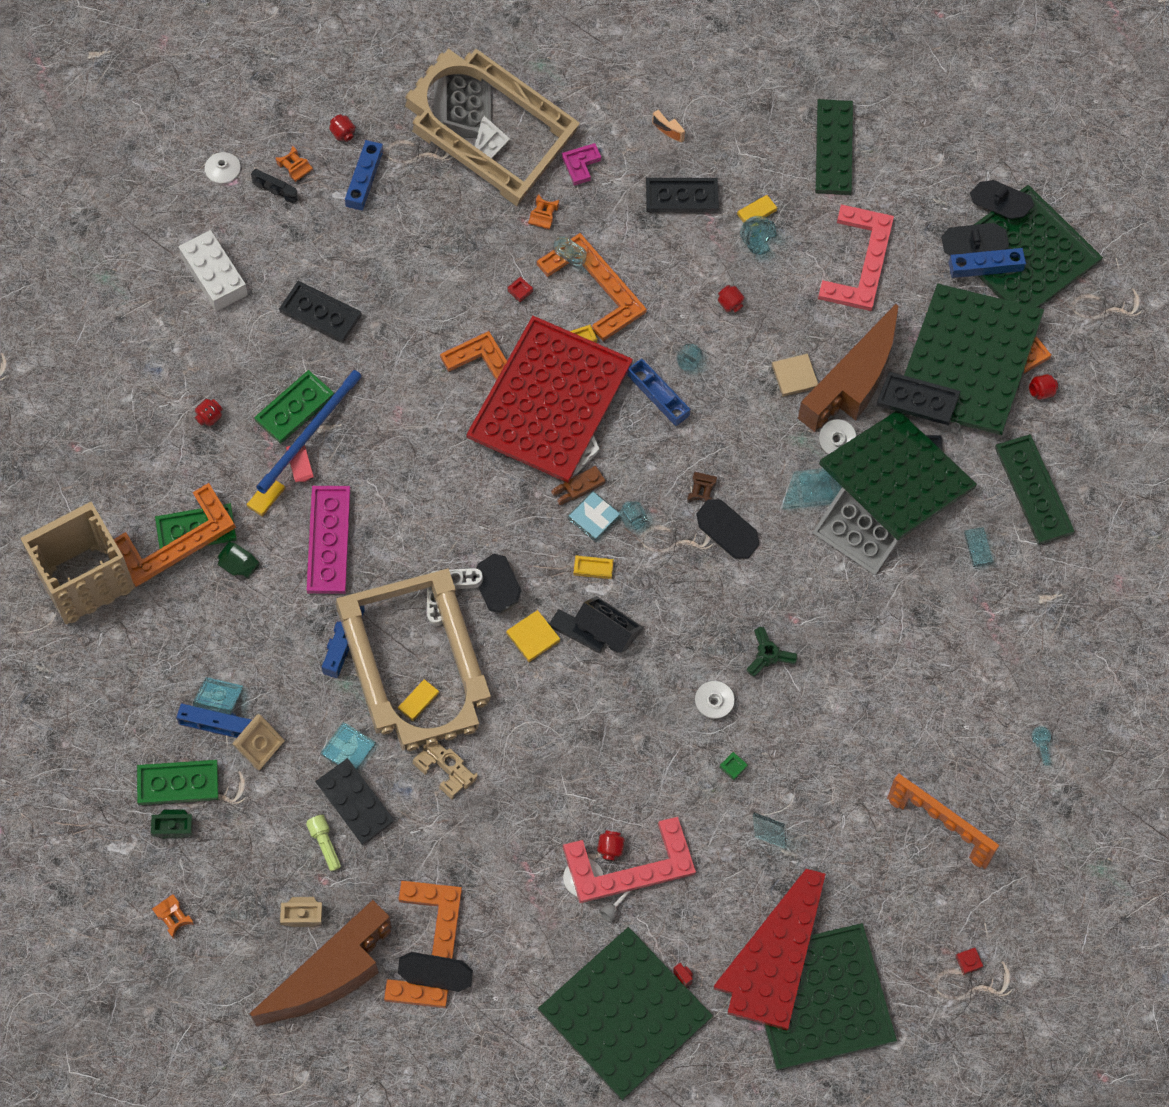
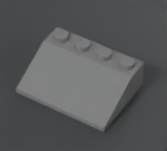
[434,74,491,138]
[812,487,904,575]

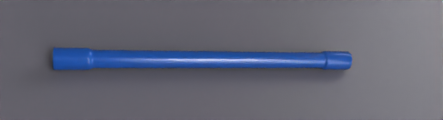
[256,370,362,494]

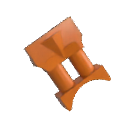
[275,146,313,182]
[528,194,559,230]
[152,894,194,939]

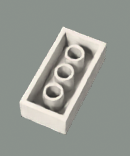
[178,230,248,312]

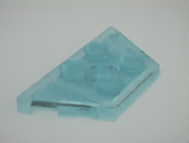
[782,468,842,510]

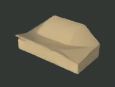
[280,897,322,927]

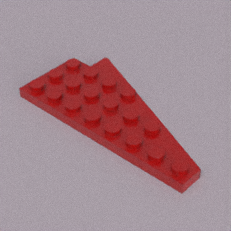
[714,869,826,1030]

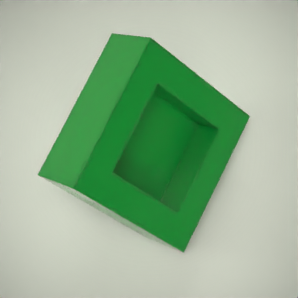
[719,752,748,781]

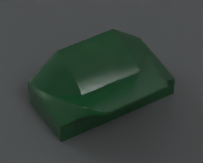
[217,542,260,579]
[150,809,193,839]

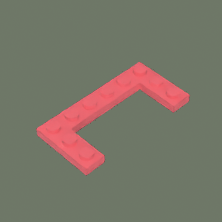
[818,204,894,311]
[563,817,696,903]

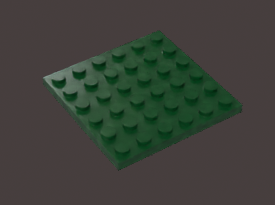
[964,185,1103,308]
[819,411,977,541]
[763,923,897,1071]
[538,927,713,1101]

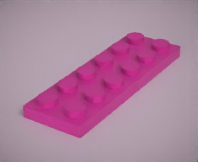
[306,486,350,594]

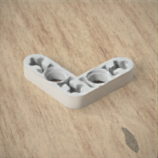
[427,568,483,626]

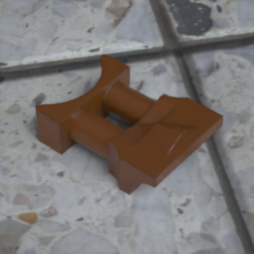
[687,472,717,503]

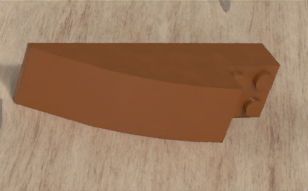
[798,304,899,432]
[249,900,392,1026]

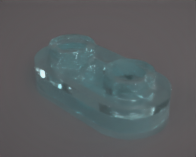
[554,237,587,266]

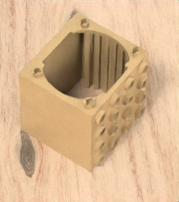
[20,502,135,624]

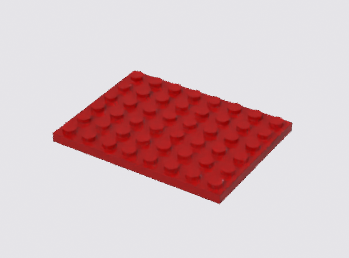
[466,315,633,483]

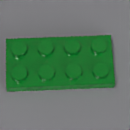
[254,370,334,444]
[155,503,237,549]
[137,760,219,805]

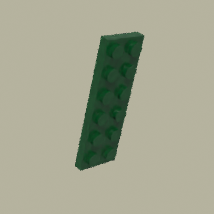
[815,99,853,195]
[995,434,1075,545]

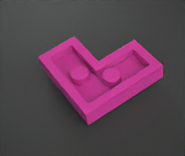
[562,143,601,186]

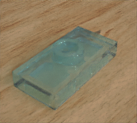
[964,527,993,567]

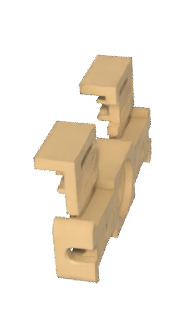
[412,736,477,800]

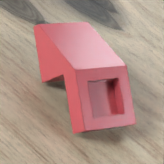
[286,445,314,482]

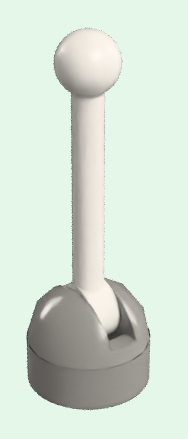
[599,891,631,922]

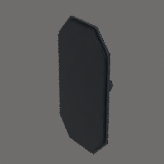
[970,180,1034,219]
[941,223,1009,256]
[696,499,759,559]
[473,554,522,614]
[398,952,473,992]

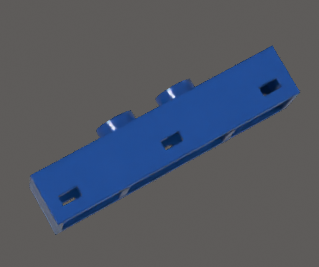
[345,140,383,211]
[948,248,1026,278]
[627,358,691,426]
[322,605,365,679]
[176,704,252,738]

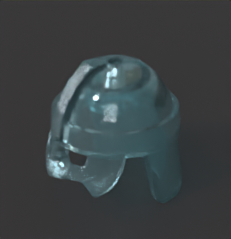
[740,216,777,255]

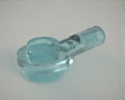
[1031,726,1051,765]

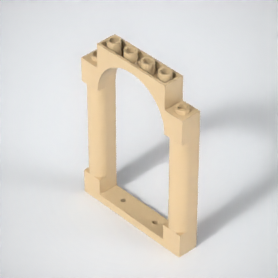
[405,48,580,206]
[336,568,491,751]

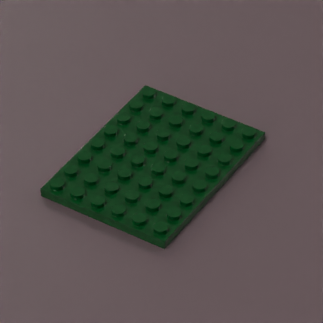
[904,283,1044,435]

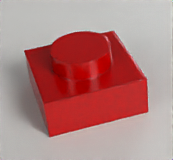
[507,277,533,302]
[955,948,983,975]
[673,963,693,988]

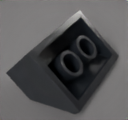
[573,596,644,653]

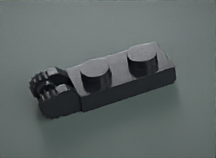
[251,169,298,203]

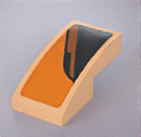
[652,110,685,142]

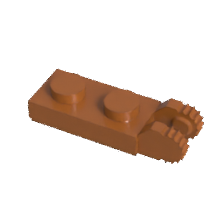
[551,466,605,505]

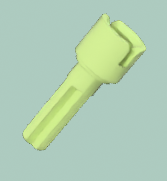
[306,815,341,871]

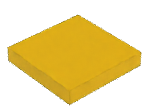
[506,610,560,662]

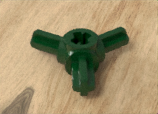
[746,627,797,677]

